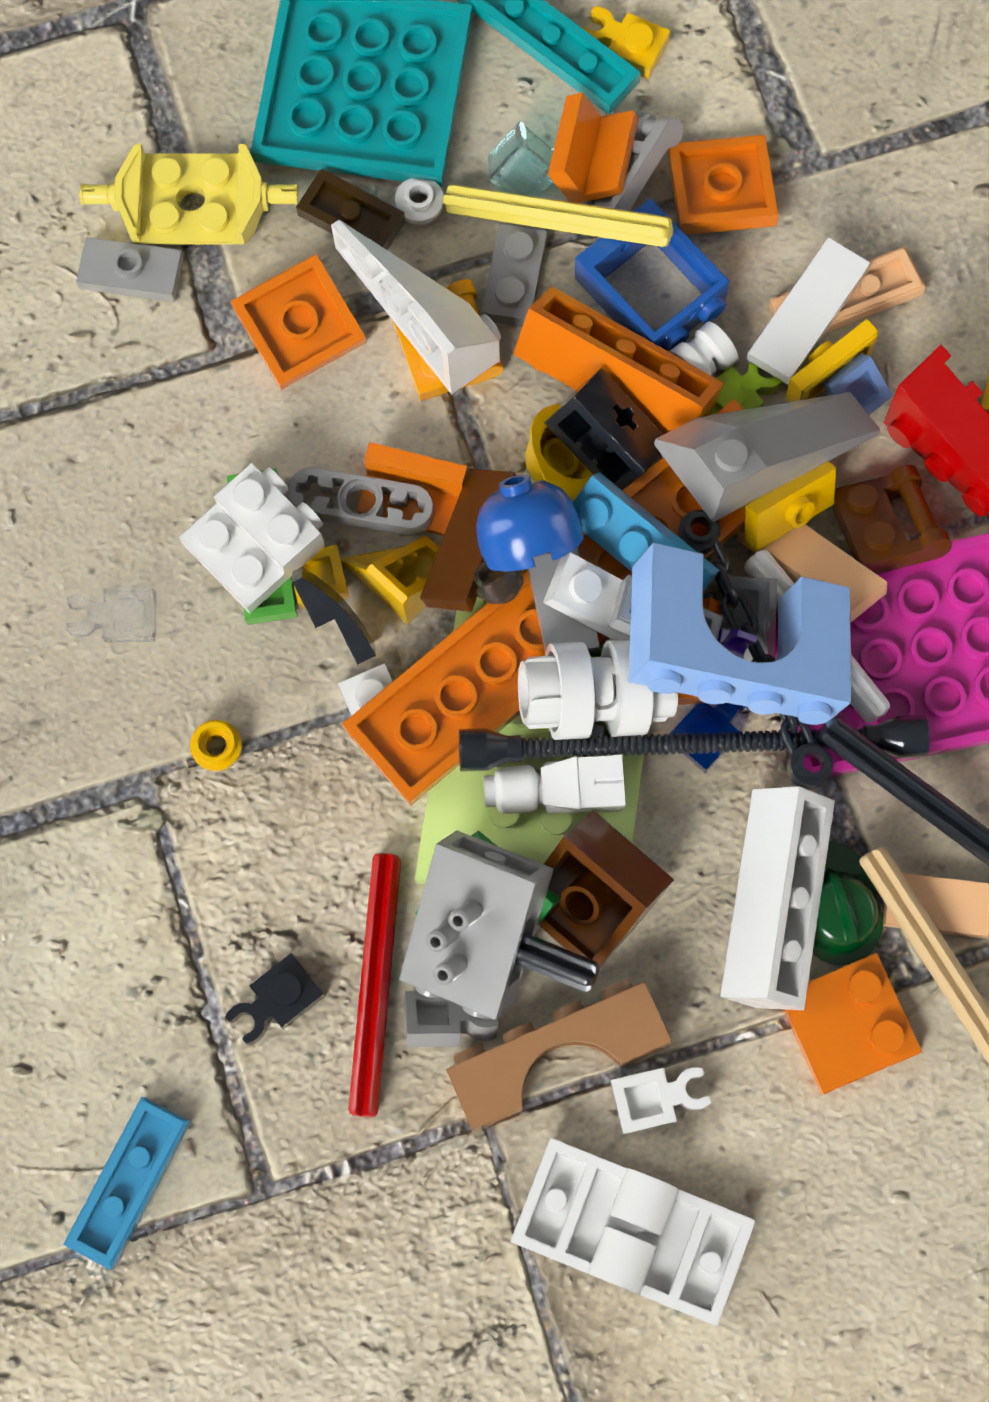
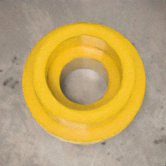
[190,720,242,772]

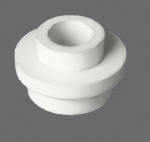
[395,178,444,225]

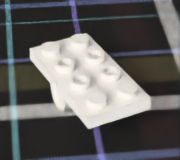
[510,1138,756,1326]

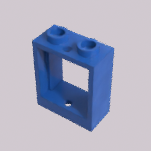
[575,198,730,352]

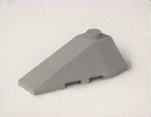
[654,392,880,522]

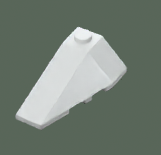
[331,220,501,395]

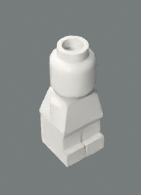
[484,755,626,814]

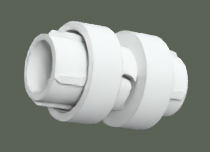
[518,640,678,740]

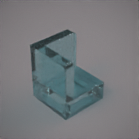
[488,121,554,197]

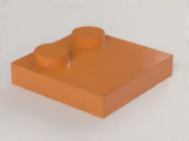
[668,135,778,235]
[230,254,366,390]
[783,953,922,1096]

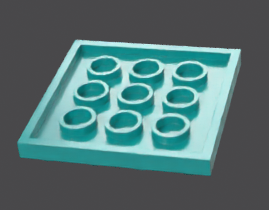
[250,0,473,187]

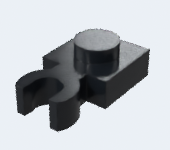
[225,953,326,1045]

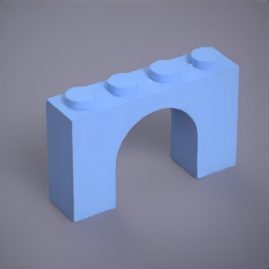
[628,543,851,725]

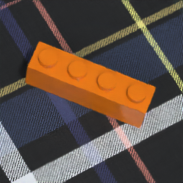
[513,286,724,434]

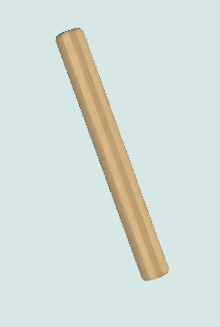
[860,846,989,1064]

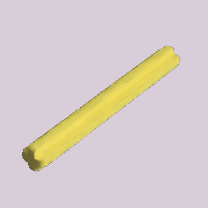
[443,184,674,247]

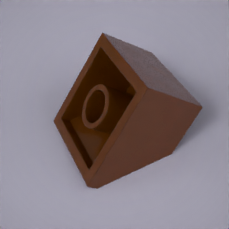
[540,810,674,969]

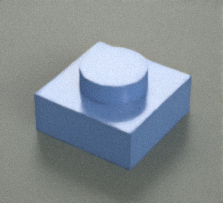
[823,353,893,415]

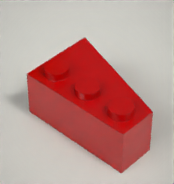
[883,344,989,518]

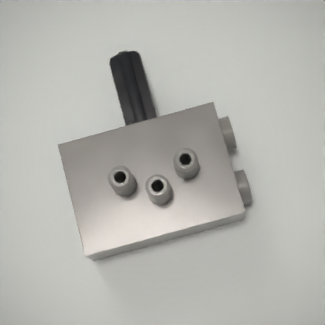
[399,830,599,1020]

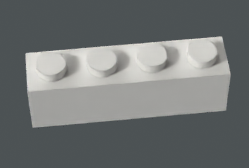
[720,786,835,1010]

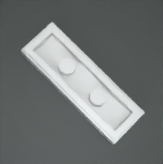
[746,237,870,385]

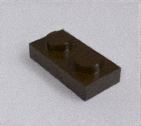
[296,168,406,250]

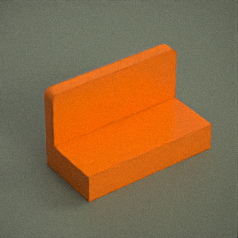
[548,92,639,203]
[357,442,468,536]

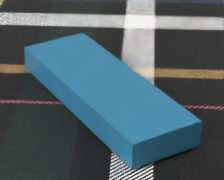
[63,1096,191,1270]

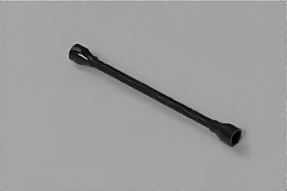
[459,715,930,772]

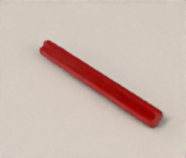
[348,853,401,1118]

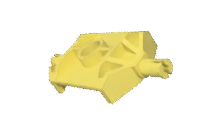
[79,144,299,245]

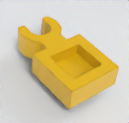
[582,6,670,79]

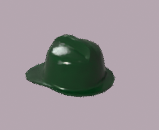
[813,841,883,965]

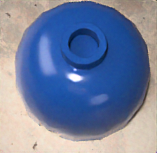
[476,474,584,572]

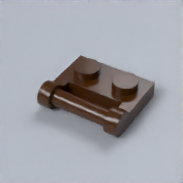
[831,464,952,574]

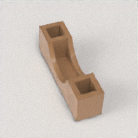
[446,979,672,1133]

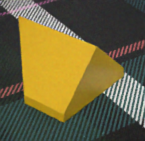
[341,536,439,625]

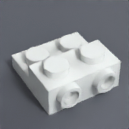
[179,463,325,614]

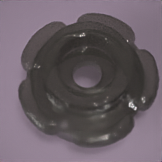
[474,561,524,604]

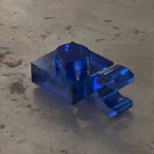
[669,703,746,774]

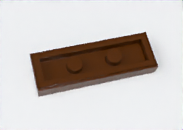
[420,469,516,612]

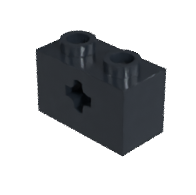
[544,368,664,490]

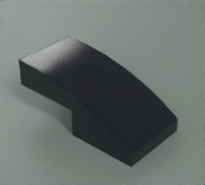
[292,567,376,665]

